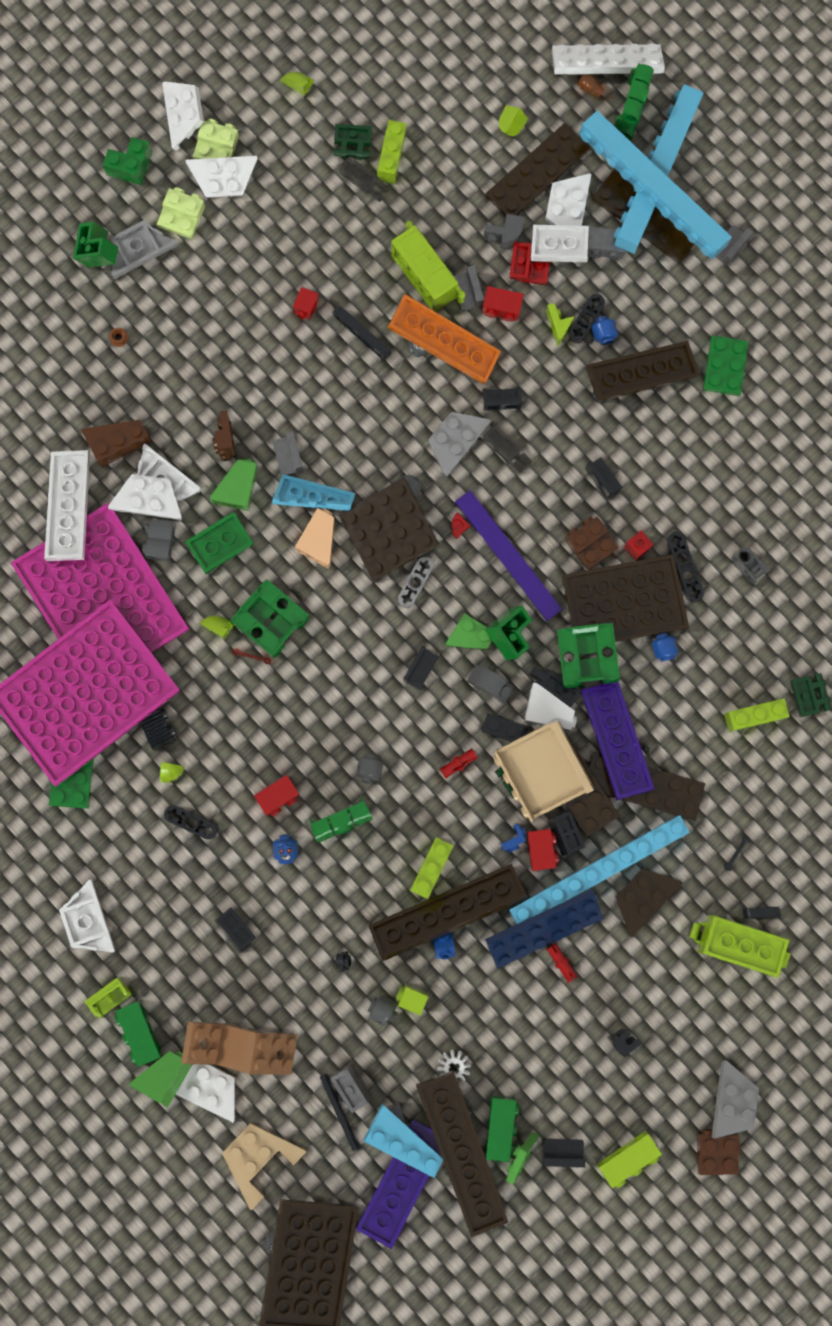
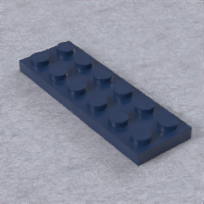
[485,889,603,969]

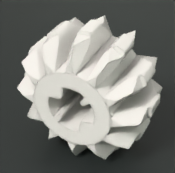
[437,1049,471,1082]

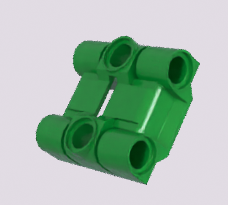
[614,63,654,141]
[230,579,310,658]
[557,623,620,688]
[309,797,373,843]

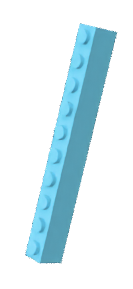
[614,84,704,254]
[579,111,732,259]
[508,815,690,924]

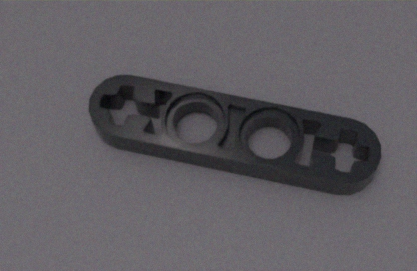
[332,306,392,361]
[667,532,704,603]

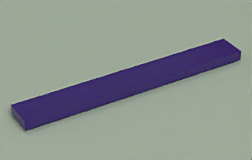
[455,490,562,622]

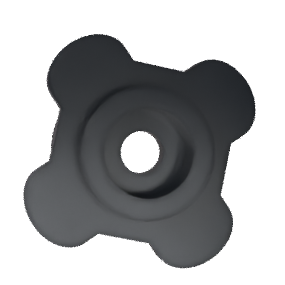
[336,951,351,972]

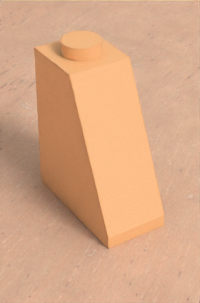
[295,508,335,569]

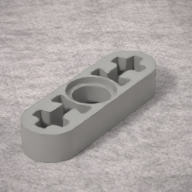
[398,557,433,608]

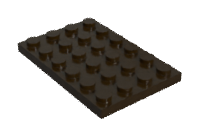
[561,554,689,643]
[259,1199,359,1326]

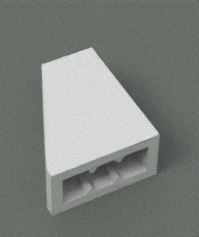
[524,682,577,732]

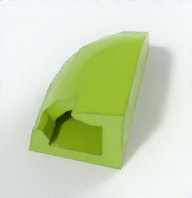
[280,72,314,96]
[499,105,528,136]
[199,615,234,640]
[160,762,185,783]

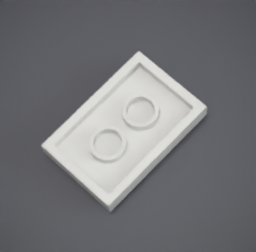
[531,225,589,262]

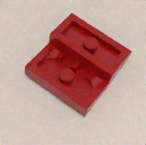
[509,242,550,285]

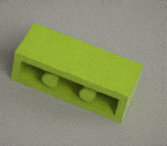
[377,120,407,184]
[724,698,790,732]
[410,837,453,899]
[396,983,429,1016]
[596,1131,662,1189]

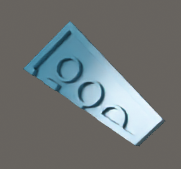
[272,474,356,511]
[363,1104,443,1178]

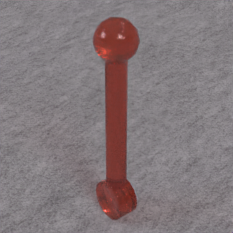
[232,648,271,664]

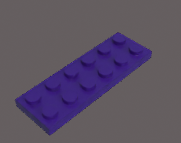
[581,682,655,800]
[356,1119,440,1249]

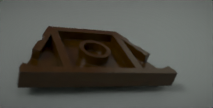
[615,869,683,937]

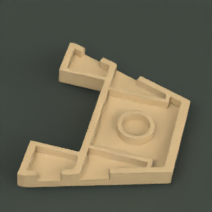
[222,1123,306,1210]

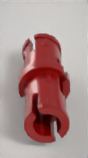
[439,748,478,779]
[546,943,578,983]

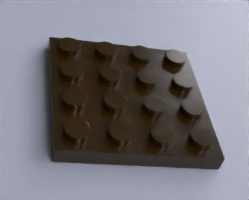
[339,477,440,581]

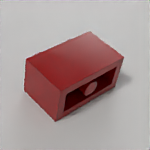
[482,286,524,322]
[254,775,300,817]
[526,829,559,871]

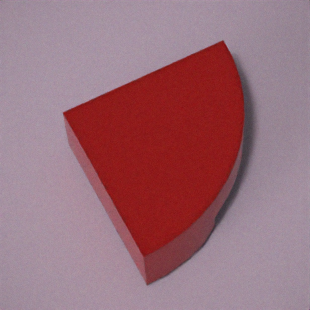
[451,512,470,540]

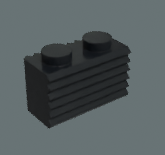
[140,707,177,751]

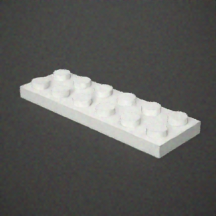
[552,44,665,74]
[44,450,90,561]

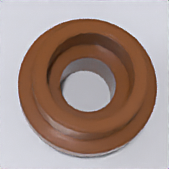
[109,328,128,347]

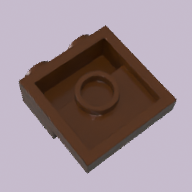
[212,410,236,461]
[565,516,619,570]
[697,1129,740,1175]

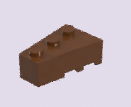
[81,420,152,467]

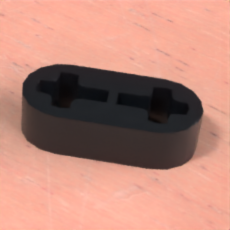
[743,906,780,919]

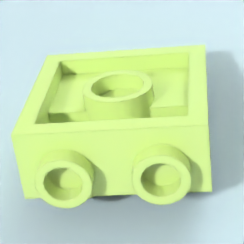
[193,119,239,159]
[157,187,205,239]

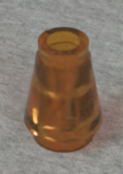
[577,74,605,98]

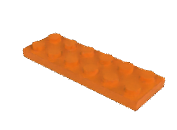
[387,294,501,384]

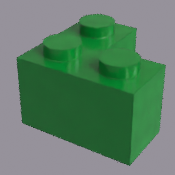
[103,137,152,185]
[73,222,118,268]
[485,605,533,660]

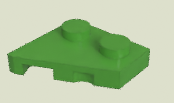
[445,613,492,650]
[506,1132,540,1184]

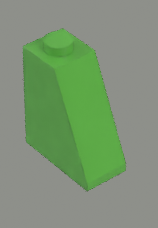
[210,458,258,511]
[129,1051,193,1107]

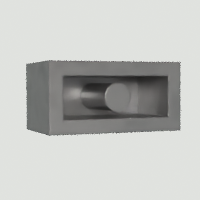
[587,227,625,260]

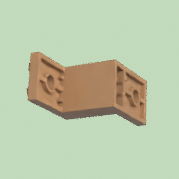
[181,1021,298,1075]

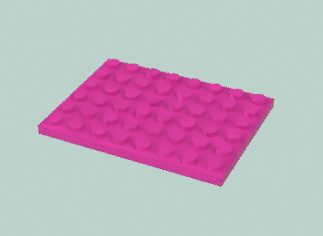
[11,502,190,653]
[0,600,181,787]

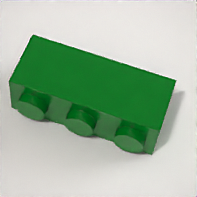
[115,1000,163,1067]
[485,1095,519,1162]

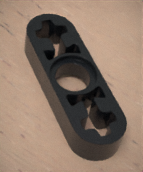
[569,294,605,344]
[164,805,218,840]

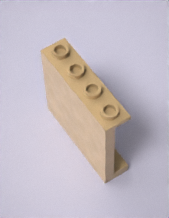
[493,718,594,822]

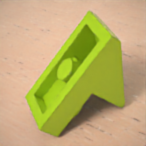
[546,303,574,345]

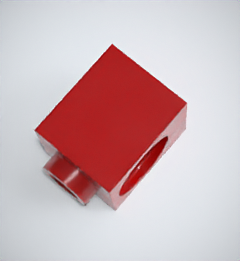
[293,287,319,320]
[623,530,653,561]

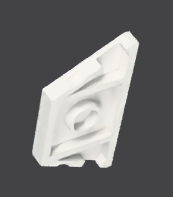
[162,81,204,151]
[186,156,258,198]
[545,174,591,226]
[136,444,202,502]
[108,474,182,521]
[59,879,116,953]
[176,1064,235,1122]

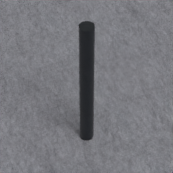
[319,1074,360,1151]

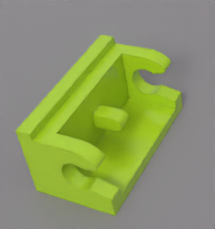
[84,977,133,1018]

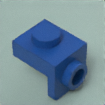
[500,823,527,853]
[433,932,455,960]

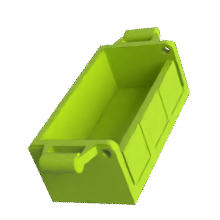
[391,221,465,312]
[689,915,791,978]

